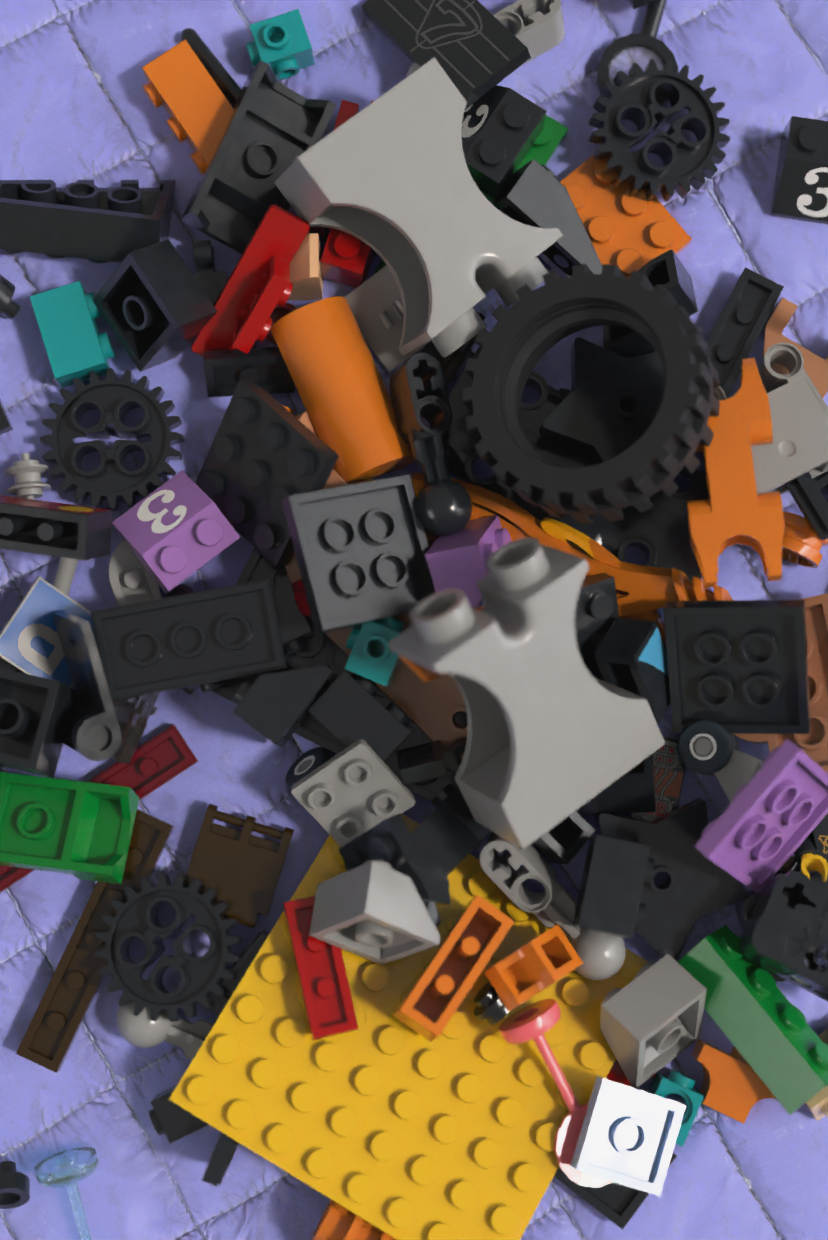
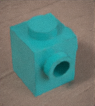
[246,9,314,80]
[344,617,405,686]

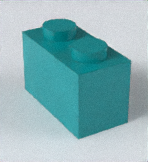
[29,281,115,388]

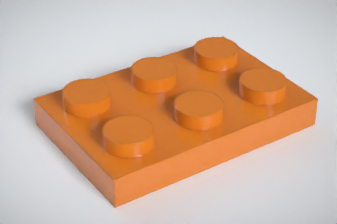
[560,154,692,279]

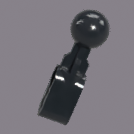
[389,353,472,536]

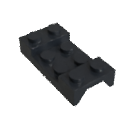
[181,60,336,254]

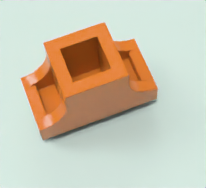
[484,924,583,1012]
[691,1039,777,1124]

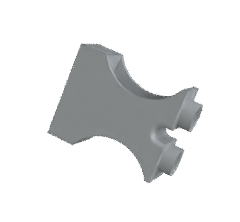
[274,57,563,358]
[387,538,666,849]

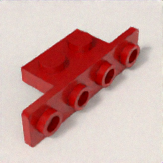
[191,204,309,357]

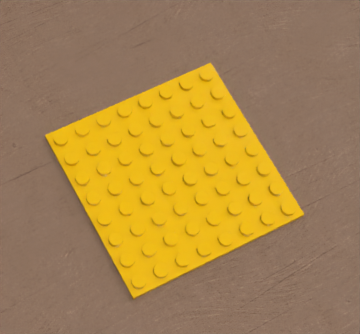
[169,814,650,1240]

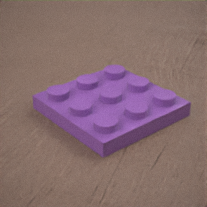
[695,738,828,894]

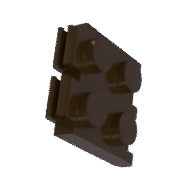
[186,804,294,928]

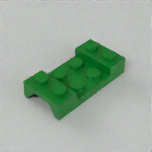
[0,772,140,884]

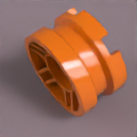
[782,511,828,568]

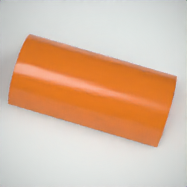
[270,296,414,484]

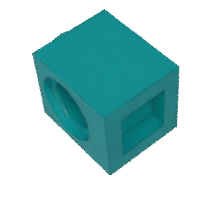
[648,1069,704,1147]

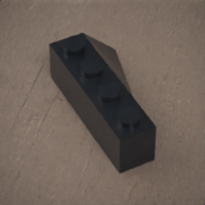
[0,180,175,263]

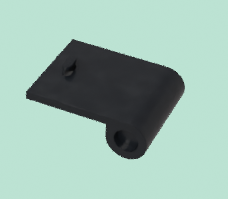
[52,610,122,761]

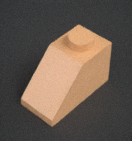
[287,233,323,301]

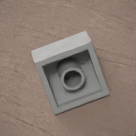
[309,860,440,965]
[600,954,707,1089]

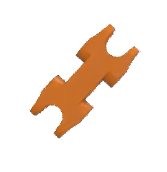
[686,358,785,588]

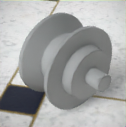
[5,453,51,500]

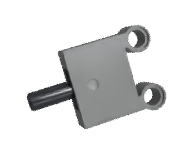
[713,342,828,540]

